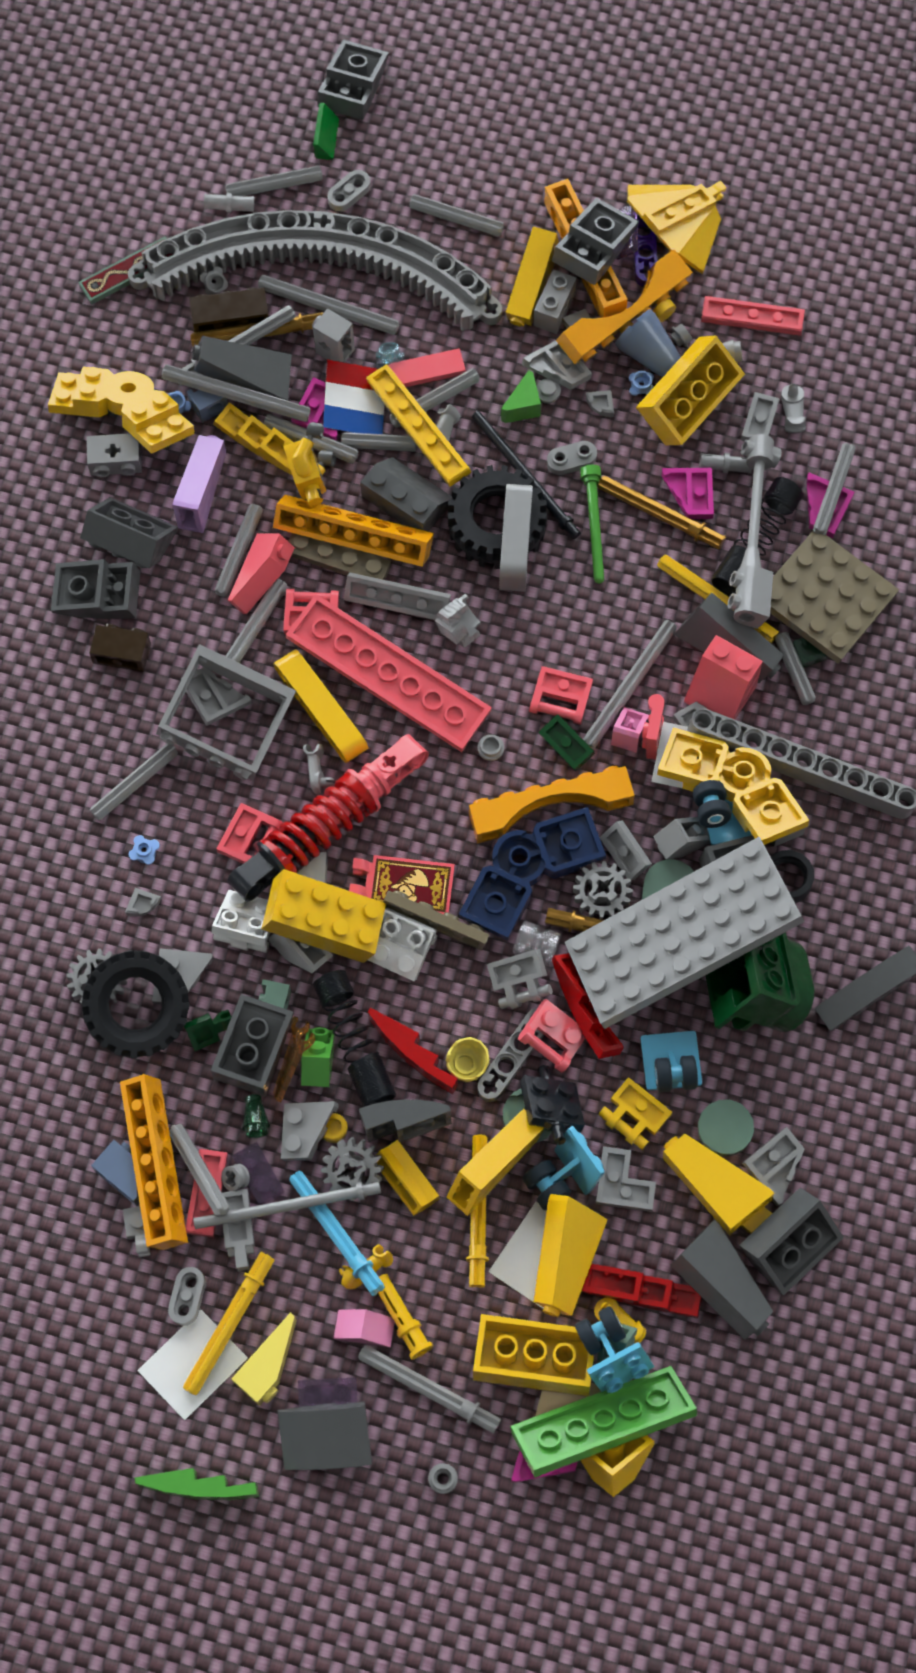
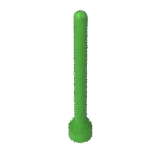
[580,464,604,584]

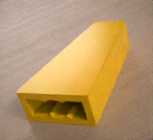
[505,226,559,327]
[446,1109,544,1216]
[663,1134,774,1236]
[533,1194,608,1318]

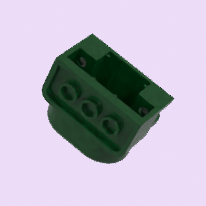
[705,932,815,1032]

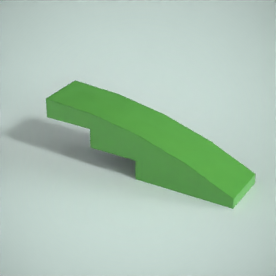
[135,1468,259,1500]

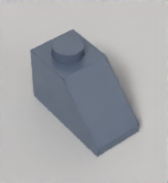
[91,1140,140,1206]

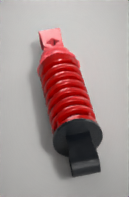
[227,734,429,902]

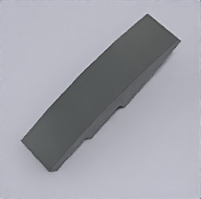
[814,945,916,1031]

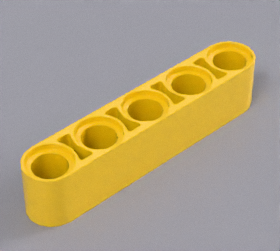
[273,649,369,763]

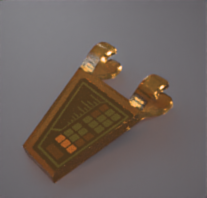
[273,1016,315,1103]

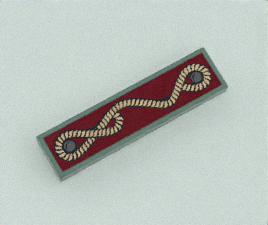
[78,237,174,305]

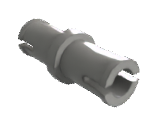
[204,193,254,213]
[699,453,752,474]

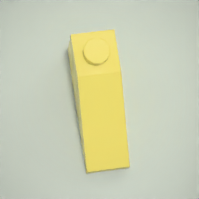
[232,1313,297,1406]

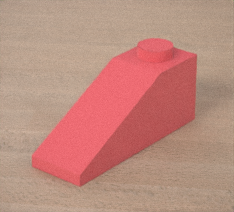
[228,533,295,614]

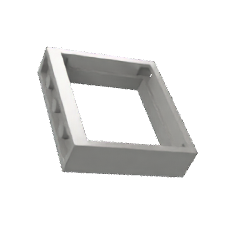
[156,644,296,780]

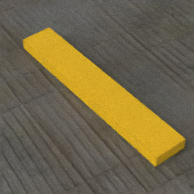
[366,364,471,487]

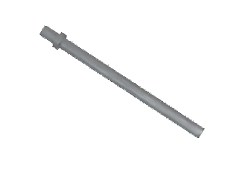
[193,1182,381,1229]

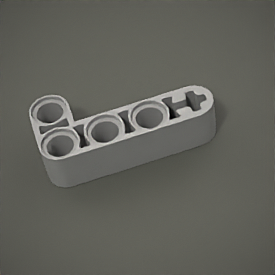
[499,484,533,592]

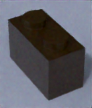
[89,624,151,672]

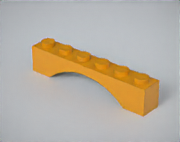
[556,249,693,364]
[469,766,635,844]

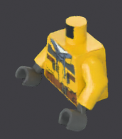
[283,422,336,506]

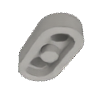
[327,170,371,212]
[547,441,597,475]
[168,1267,206,1326]

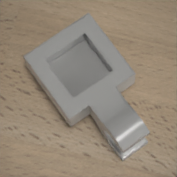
[123,1206,150,1257]

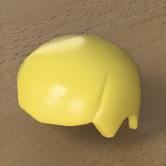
[445,1037,490,1082]

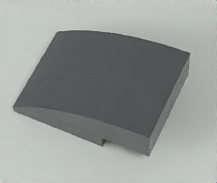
[317,39,389,120]
[552,198,639,285]
[51,559,141,619]
[359,1099,452,1143]
[278,1401,372,1470]

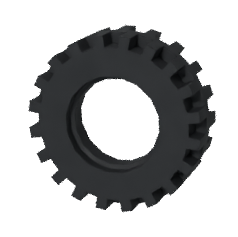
[448,465,547,569]
[82,950,189,1058]

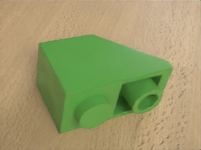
[301,1027,335,1087]

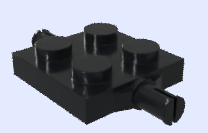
[520,1065,585,1145]

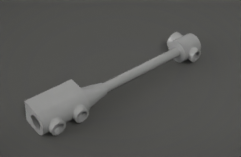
[727,434,781,629]

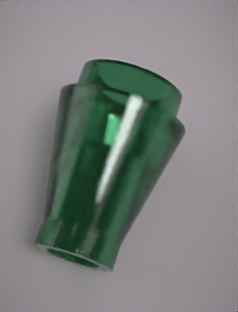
[242,1094,270,1138]

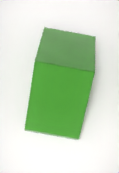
[501,370,541,423]

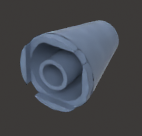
[615,309,681,378]

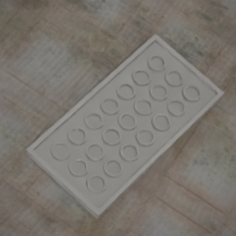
[565,837,805,1029]

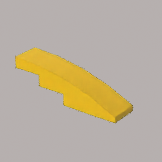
[213,402,294,476]

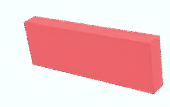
[388,348,466,387]
[186,1149,228,1238]

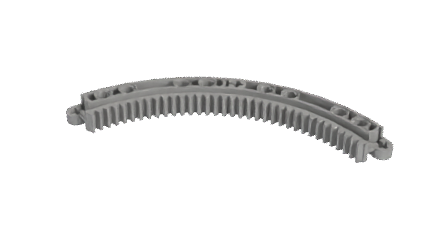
[128,210,502,331]

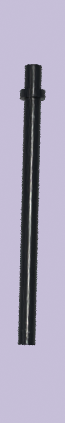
[472,411,581,539]

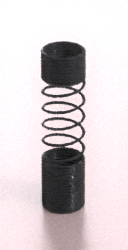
[711,477,803,597]
[313,970,396,1107]

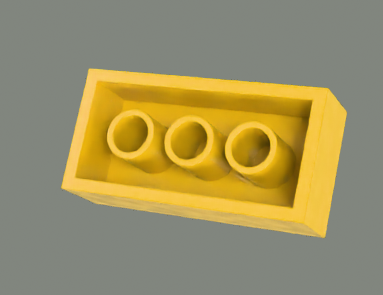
[636,336,745,445]
[261,869,386,963]
[473,1314,594,1396]

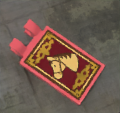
[349,855,455,914]

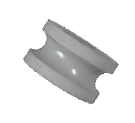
[221,1164,250,1191]

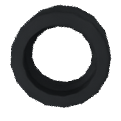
[771,850,815,904]

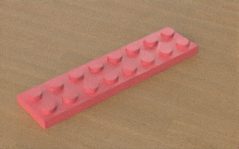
[286,594,492,752]

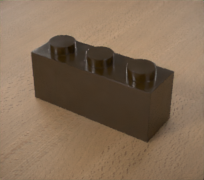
[189,287,269,333]

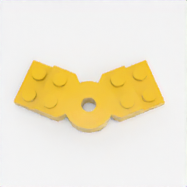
[48,367,194,454]
[657,727,809,845]

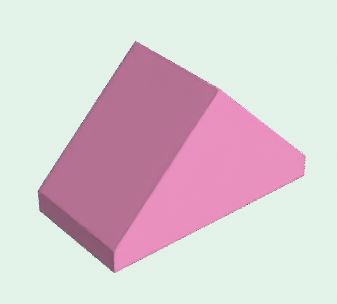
[611,707,649,753]
[334,1309,395,1348]

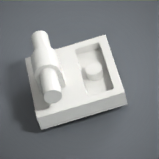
[212,890,270,953]
[368,907,437,981]

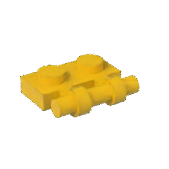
[598,1077,672,1150]

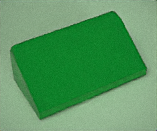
[313,103,339,160]

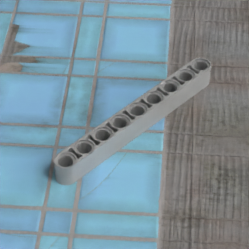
[687,708,916,819]

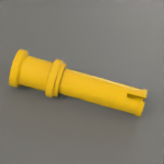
[378,1274,434,1360]

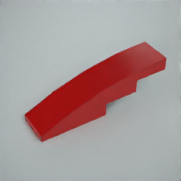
[551,953,624,1059]
[368,1007,458,1095]
[581,1263,702,1318]

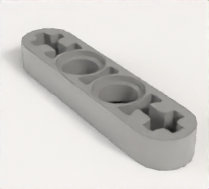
[478,1008,544,1102]

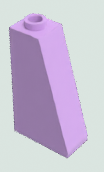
[172,435,226,533]

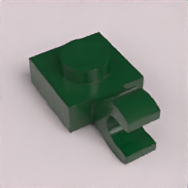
[184,1010,232,1051]

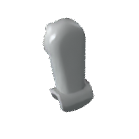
[781,383,806,433]
[436,404,461,441]
[303,744,335,795]

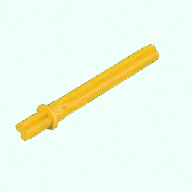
[657,555,779,643]
[466,1135,489,1288]
[183,1251,275,1395]

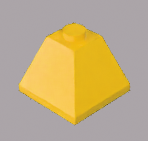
[581,1435,654,1497]

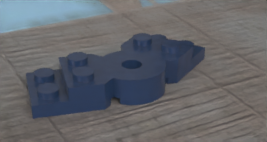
[458,807,606,941]

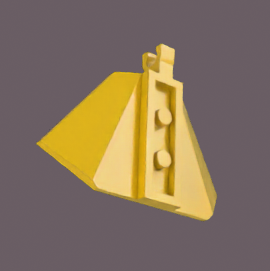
[627,181,727,274]

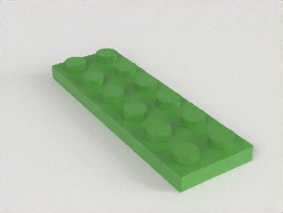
[511,1366,697,1478]

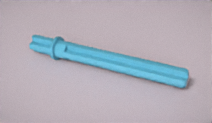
[289,1171,385,1296]

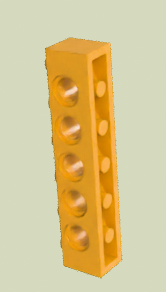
[544,179,628,318]
[273,494,434,567]
[120,1074,188,1250]

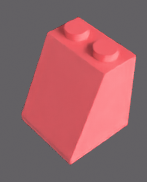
[684,635,763,720]

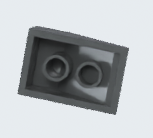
[211,994,294,1097]

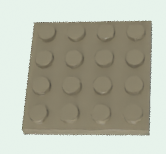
[770,531,899,664]

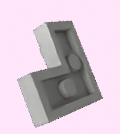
[596,1146,656,1212]

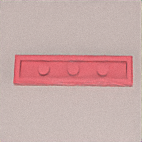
[701,296,805,336]

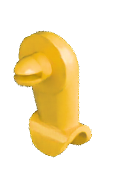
[339,1244,393,1290]
[594,1298,646,1344]

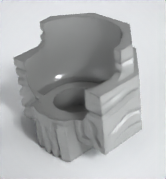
[435,594,481,648]

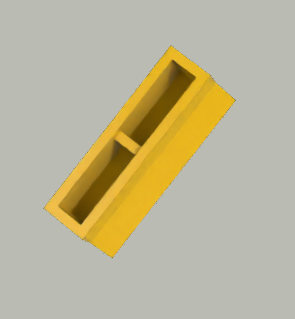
[376,1140,439,1216]

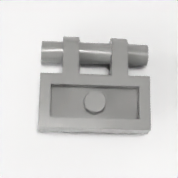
[487,949,553,1009]

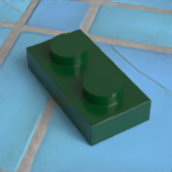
[538,714,595,772]

